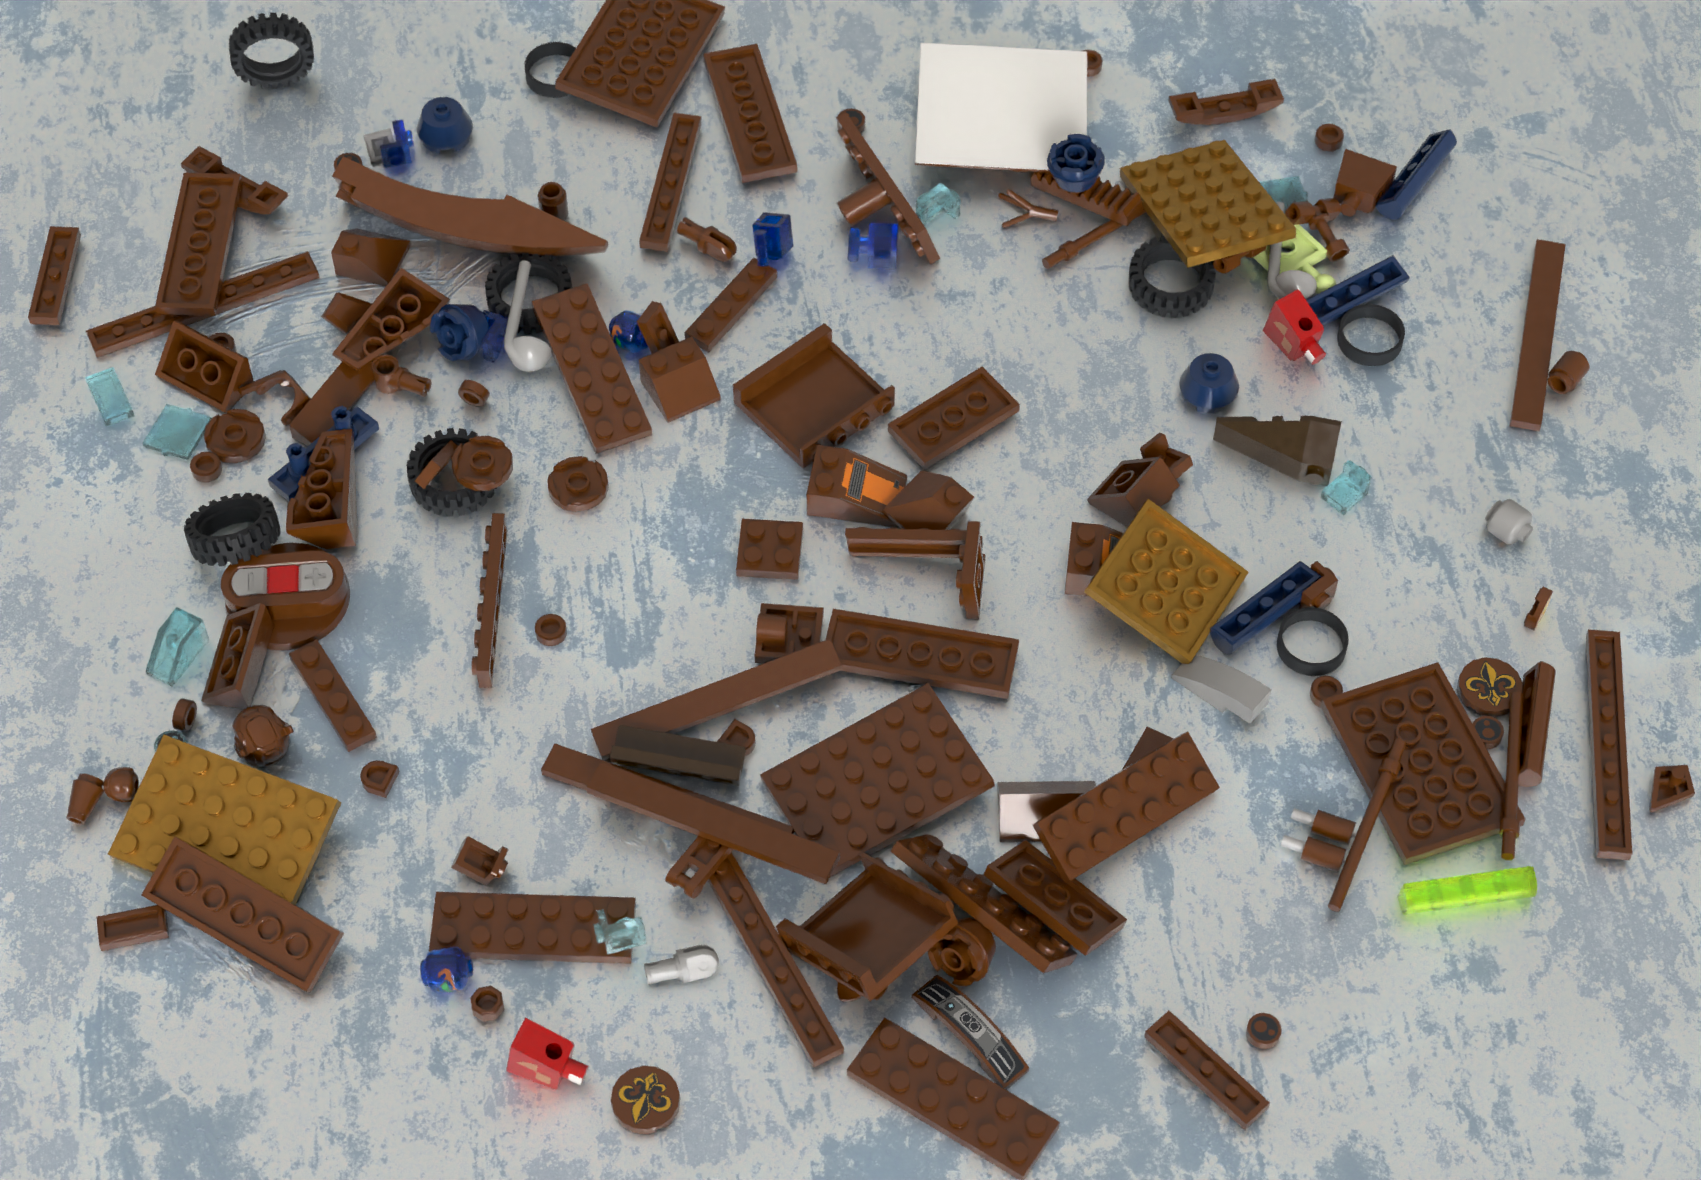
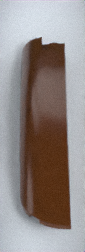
[332,156,609,256]

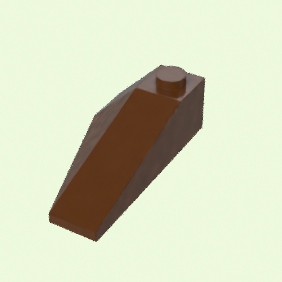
[333,268,450,371]
[286,428,357,549]

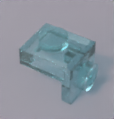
[916,183,961,226]

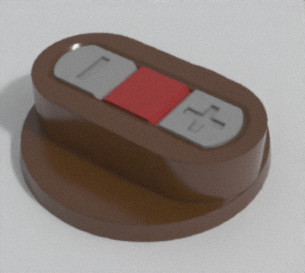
[221,542,350,650]

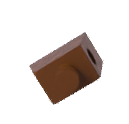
[1333,149,1397,217]

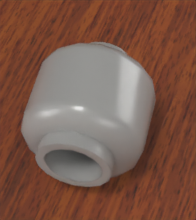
[1485,499,1533,545]

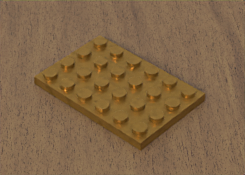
[1120,140,1296,268]
[108,735,341,905]

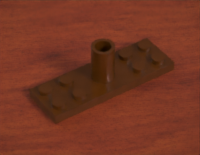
[836,112,940,265]

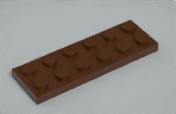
[703,43,797,183]
[155,172,242,316]
[532,283,652,454]
[825,609,1019,699]
[1032,731,1220,883]
[890,834,1078,974]
[141,837,344,993]
[429,892,636,964]
[847,1017,1060,1180]

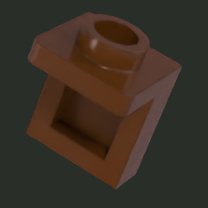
[1140,433,1193,479]
[1299,561,1338,609]
[451,836,508,886]

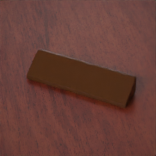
[289,362,375,446]

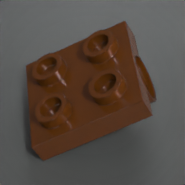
[754,603,824,663]

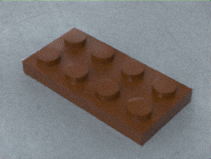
[888,366,1020,470]
[983,840,1127,956]

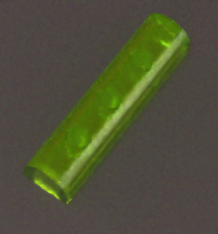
[1397,866,1537,915]

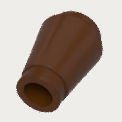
[66,773,104,825]

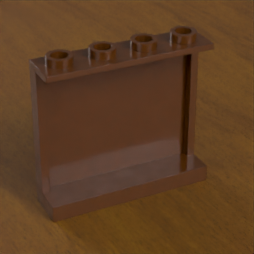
[733,323,895,469]
[775,852,958,1001]

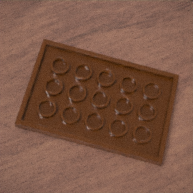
[555,0,725,128]
[1321,662,1526,865]
[760,683,995,877]

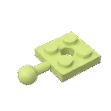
[1253,224,1336,294]

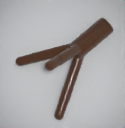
[998,189,1058,228]

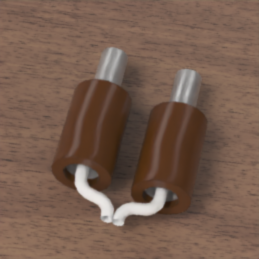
[1281,808,1364,872]

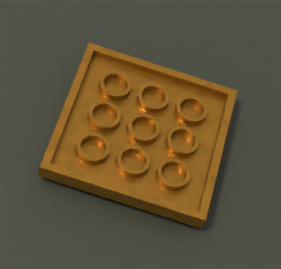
[1084,499,1249,664]

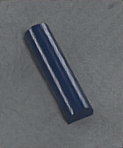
[1375,129,1457,220]
[1306,255,1410,326]
[1210,561,1322,655]

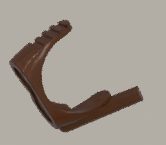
[238,370,311,426]

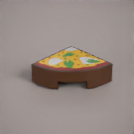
[1524,586,1553,630]

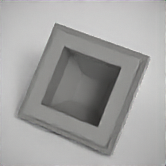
[363,128,398,163]

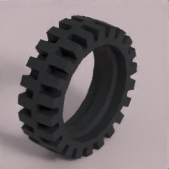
[229,12,314,89]
[1128,235,1216,318]
[485,253,573,334]
[407,428,497,517]
[184,493,281,566]

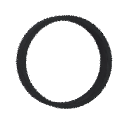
[524,42,576,98]
[1337,304,1405,366]
[1277,607,1349,676]

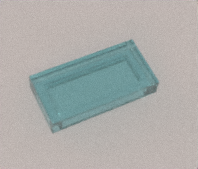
[85,367,134,426]

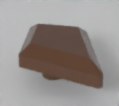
[321,292,372,334]
[1649,765,1695,812]

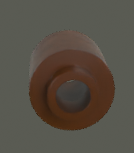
[538,182,569,221]
[1548,351,1590,394]

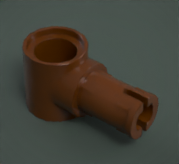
[372,354,432,397]

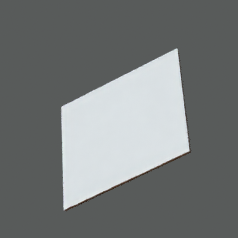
[915,43,1087,172]

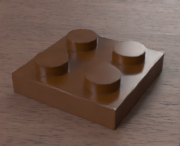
[736,518,803,580]

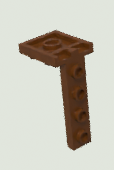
[845,521,986,619]

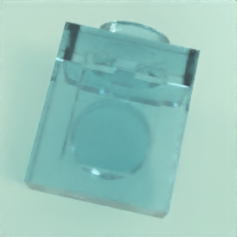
[1321,460,1371,515]
[593,909,647,955]

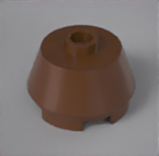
[928,918,996,986]

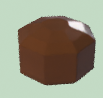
[470,986,505,1022]

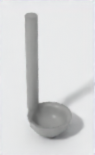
[1267,202,1317,300]
[504,261,552,372]

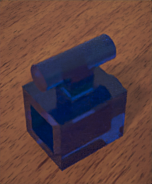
[752,212,793,267]
[847,223,898,270]

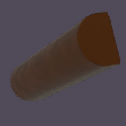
[1519,661,1556,787]

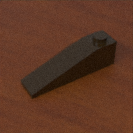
[1213,416,1342,486]

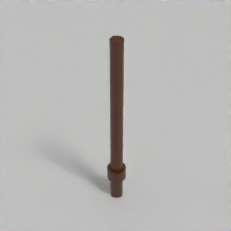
[1042,209,1146,269]
[1499,691,1524,860]
[1328,738,1406,912]

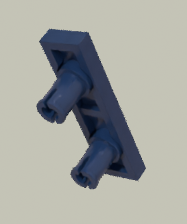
[268,406,379,502]

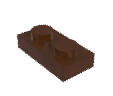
[636,301,679,354]

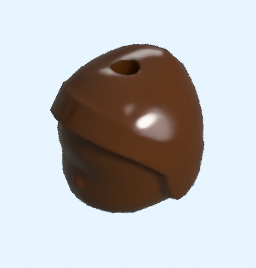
[103,767,139,802]

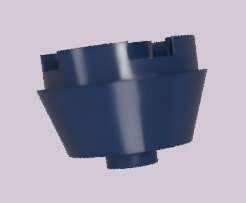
[416,97,473,154]
[1047,134,1105,192]
[430,304,490,361]
[1179,353,1239,414]

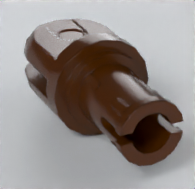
[677,217,737,262]

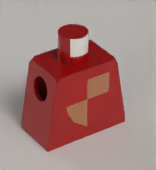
[1263,289,1326,365]
[506,1018,589,1089]

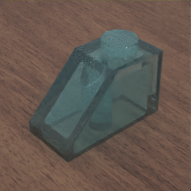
[146,607,209,687]

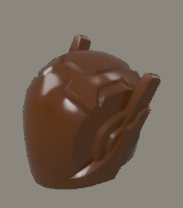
[232,705,294,768]

